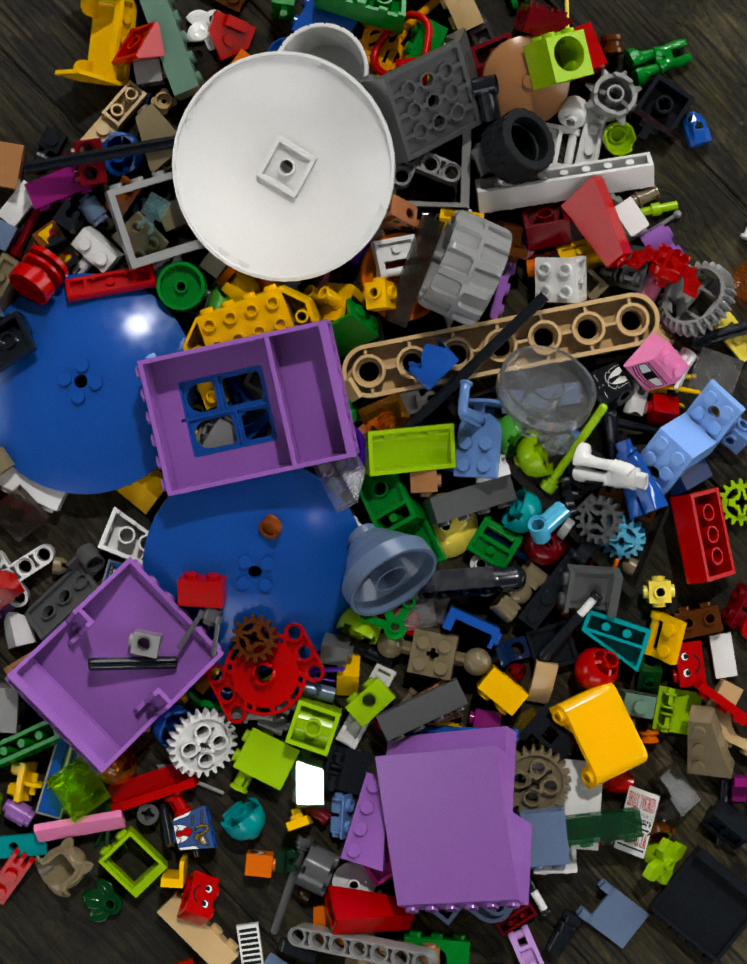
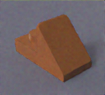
[104,175,142,218]

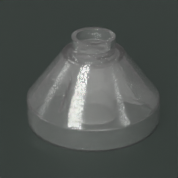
[496,345,597,438]

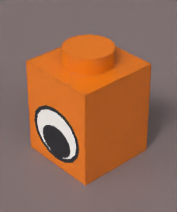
[245,849,278,878]

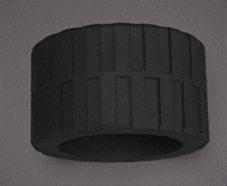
[480,108,555,185]

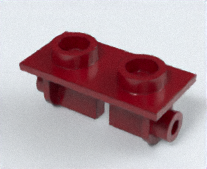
[721,582,747,629]

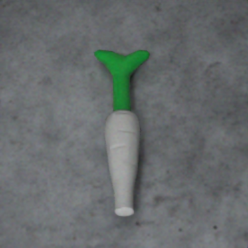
[187,689,276,722]

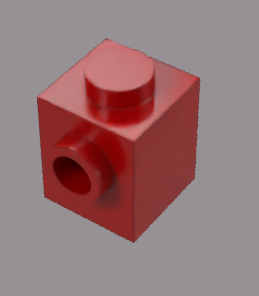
[644,393,680,426]

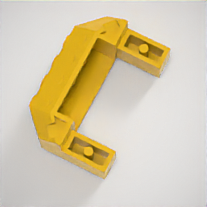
[182,284,321,410]

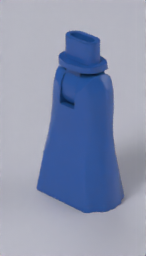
[615,438,669,519]

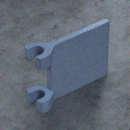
[575,877,650,949]

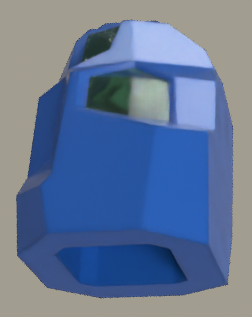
[683,111,712,149]

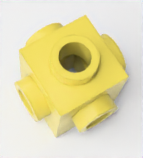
[642,576,675,607]

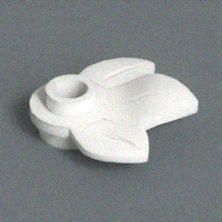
[186,10,218,51]

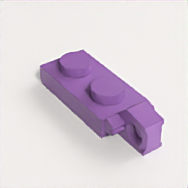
[485,261,516,320]

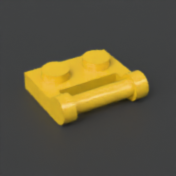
[644,610,687,665]

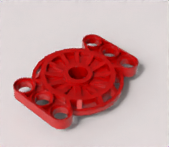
[206,622,326,724]

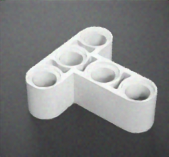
[0,544,56,607]

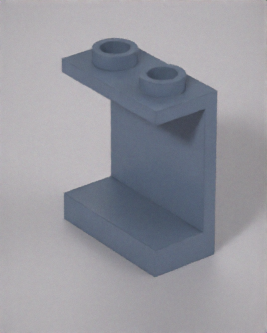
[520,806,570,870]

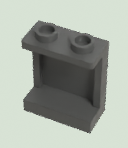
[558,564,623,617]

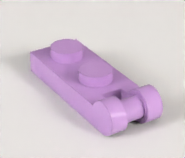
[507,924,544,964]

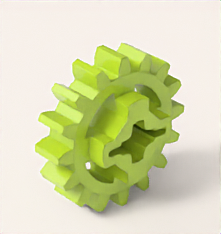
[720,478,747,526]

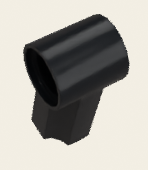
[472,74,502,122]

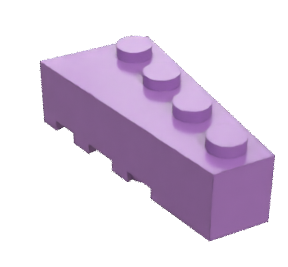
[341,772,387,872]

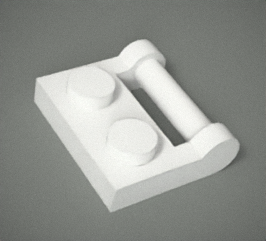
[544,122,581,168]
[371,234,422,280]

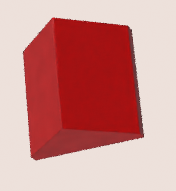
[111,21,165,66]

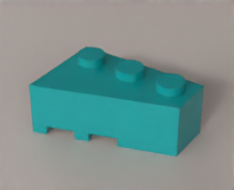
[579,610,652,672]

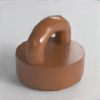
[258,514,282,539]

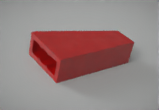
[561,176,633,268]
[324,885,415,935]

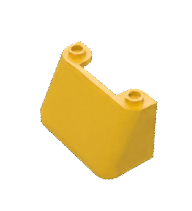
[549,683,648,789]

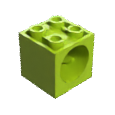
[523,27,594,90]
[285,695,342,756]

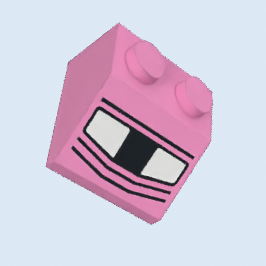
[623,332,690,391]

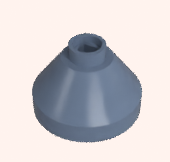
[342,523,437,616]

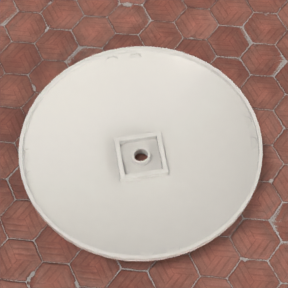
[172,51,396,282]

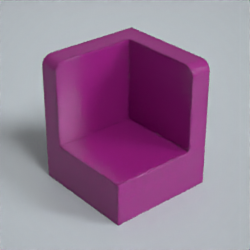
[731,775,747,802]

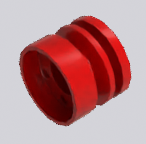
[8,245,69,305]

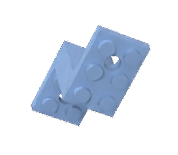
[640,379,746,497]

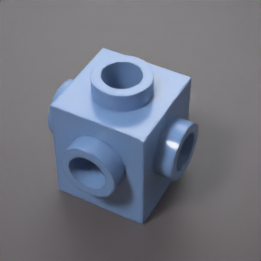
[720,417,747,455]

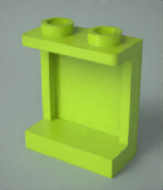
[231,726,300,790]

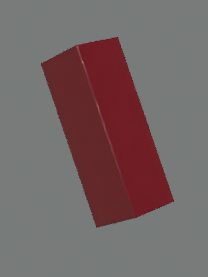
[495,900,537,936]

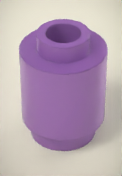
[2,798,36,827]

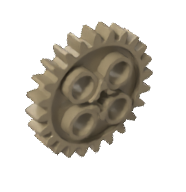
[513,744,571,813]

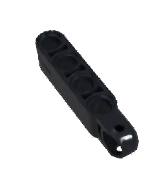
[418,566,527,599]

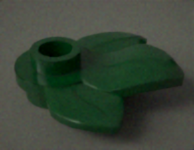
[81,878,123,922]

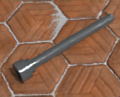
[270,833,314,935]

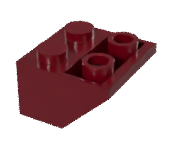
[513,0,573,37]

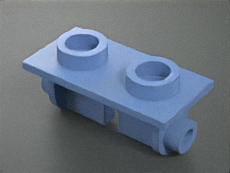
[330,792,355,840]

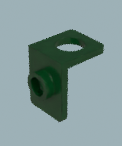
[636,654,662,693]

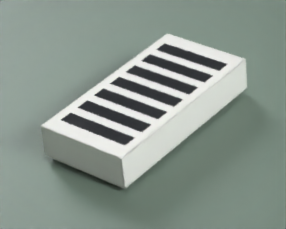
[236,922,264,964]

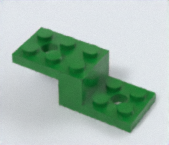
[356,474,448,565]

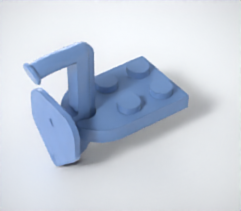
[453,379,505,479]

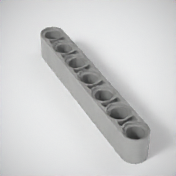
[288,922,438,964]

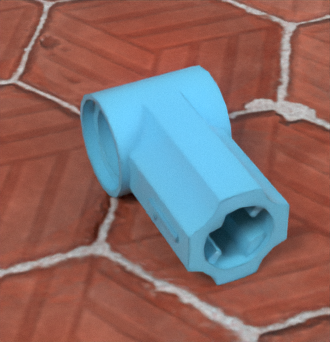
[527,501,571,544]

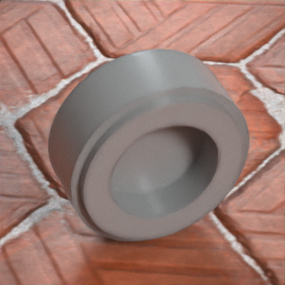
[557,518,576,540]

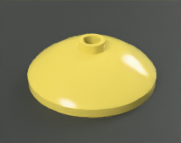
[422,492,478,558]

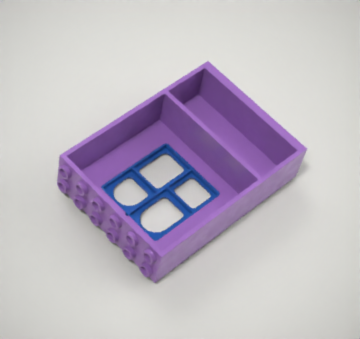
[135,319,360,496]

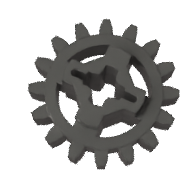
[575,496,625,544]

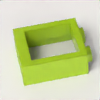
[98,825,168,898]

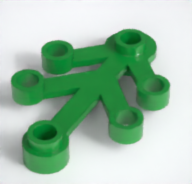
[360,597,415,641]

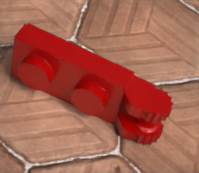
[694,680,747,726]

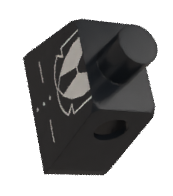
[583,362,635,410]

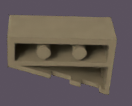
[687,705,735,779]

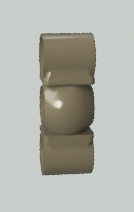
[490,560,547,623]

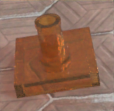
[358,392,411,431]

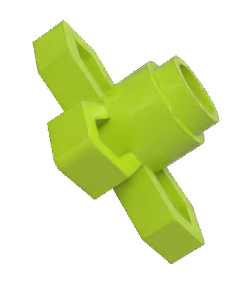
[642,837,687,885]

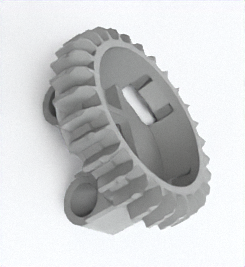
[657,261,737,338]

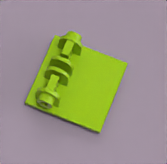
[652,686,702,735]

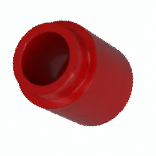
[602,772,634,794]

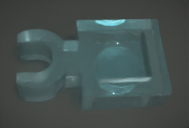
[136,192,171,235]

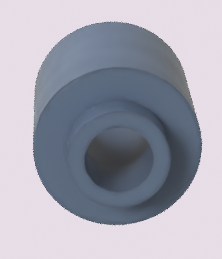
[77,194,109,228]

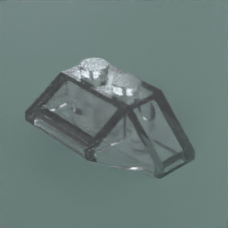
[313,455,366,513]

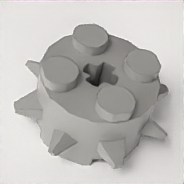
[584,69,642,126]

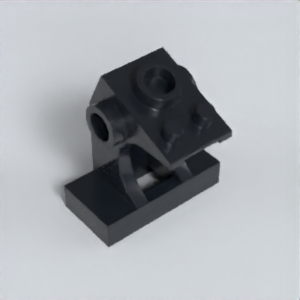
[519,702,577,760]

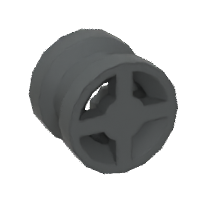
[137,801,160,825]

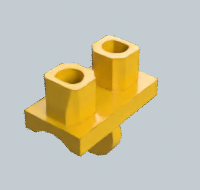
[7,761,43,803]

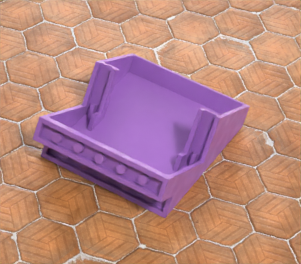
[4,557,225,776]
[375,726,532,914]

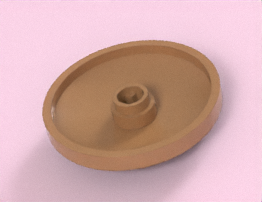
[481,35,570,122]

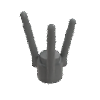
[177,607,223,657]

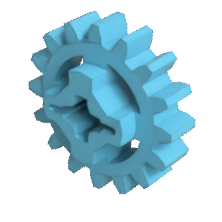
[598,514,646,560]

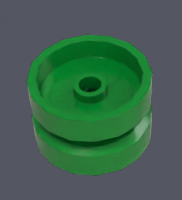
[156,261,208,313]

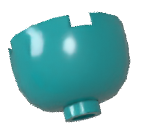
[501,488,543,533]
[221,797,266,841]

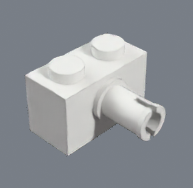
[71,226,124,274]

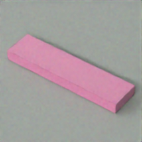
[34,810,126,842]

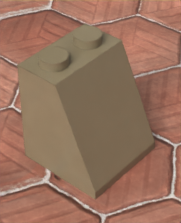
[135,103,176,173]

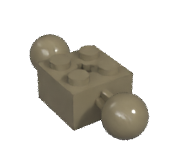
[377,625,491,681]

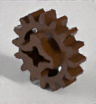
[230,614,280,663]

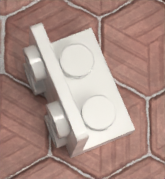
[535,255,587,303]

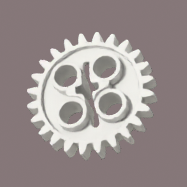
[166,707,238,778]

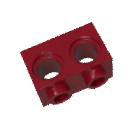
[70,138,108,187]

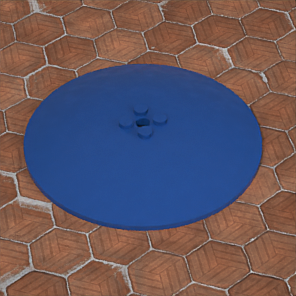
[0,273,196,494]
[143,468,358,671]

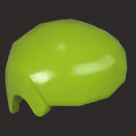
[602,121,636,156]

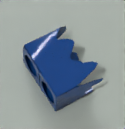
[405,334,459,391]

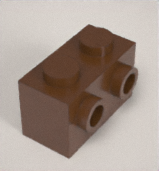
[672,601,723,640]

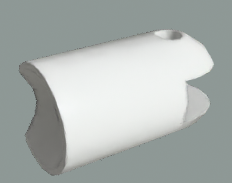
[623,380,649,417]

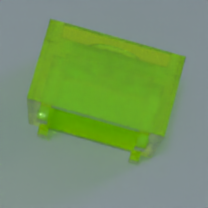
[45,757,111,823]

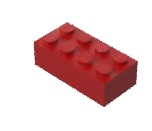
[670,487,736,584]

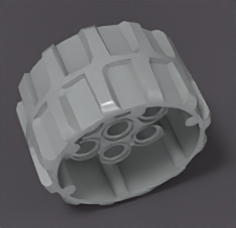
[418,210,512,326]

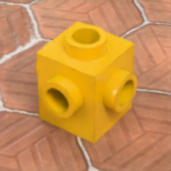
[363,277,397,312]

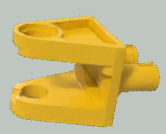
[304,282,366,323]

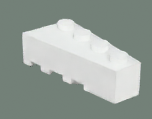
[97,506,148,565]

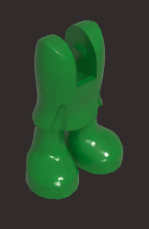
[624,39,693,88]

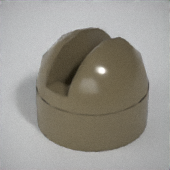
[52,557,68,575]
[621,557,639,576]

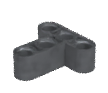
[394,152,462,190]

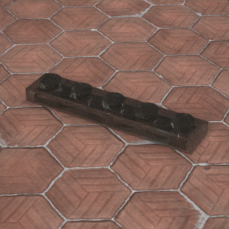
[384,214,445,328]

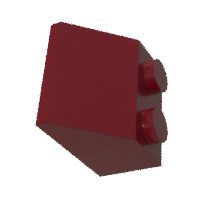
[521,201,572,251]

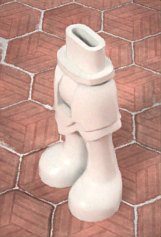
[572,442,649,490]

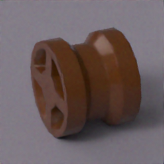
[600,34,624,56]

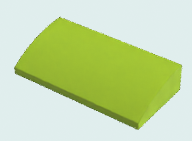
[365,423,456,476]

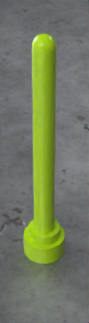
[539,403,608,494]

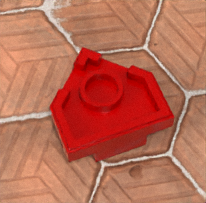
[207,10,256,61]

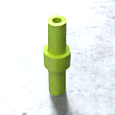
[639,201,678,217]

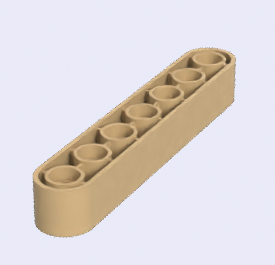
[342,293,660,399]

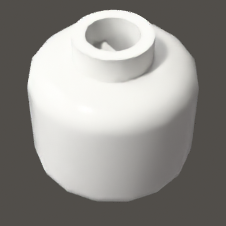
[558,95,589,129]

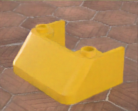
[55,0,137,86]

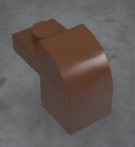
[496,221,528,263]

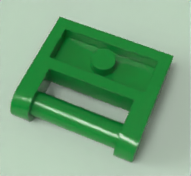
[466,514,524,567]

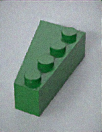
[314,0,406,34]

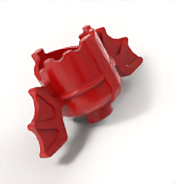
[626,243,702,298]

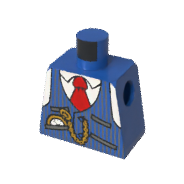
[163,806,218,850]

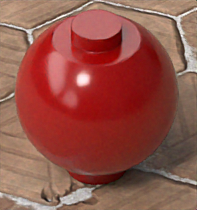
[574,647,619,689]

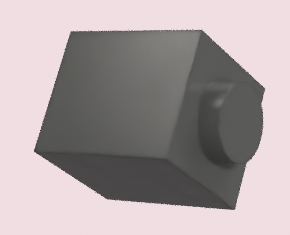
[320,632,354,667]

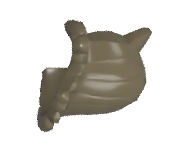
[35,837,94,897]

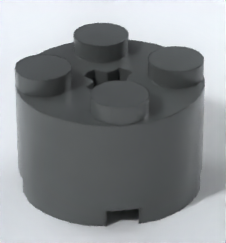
[294,843,340,896]

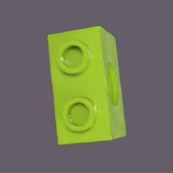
[345,676,396,727]

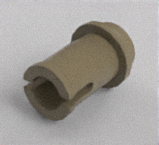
[630,185,660,208]

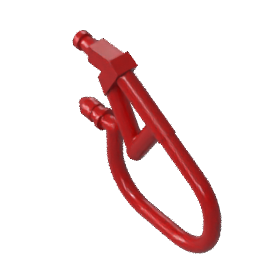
[370,11,433,86]

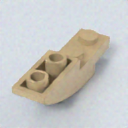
[80,80,147,152]

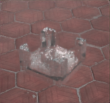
[684,347,744,396]

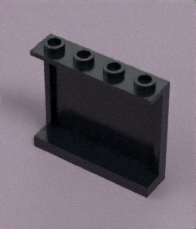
[649,845,747,964]

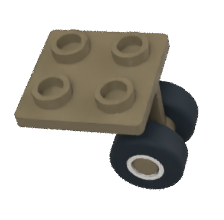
[112,197,169,258]

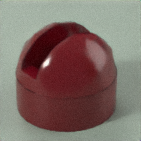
[507,663,526,682]

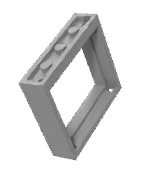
[393,118,471,210]
[105,170,205,271]

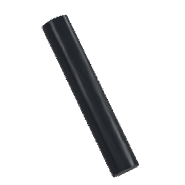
[157,797,175,847]

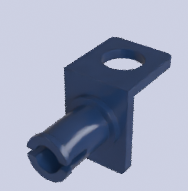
[488,635,531,667]

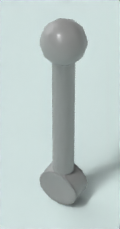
[645,210,682,233]

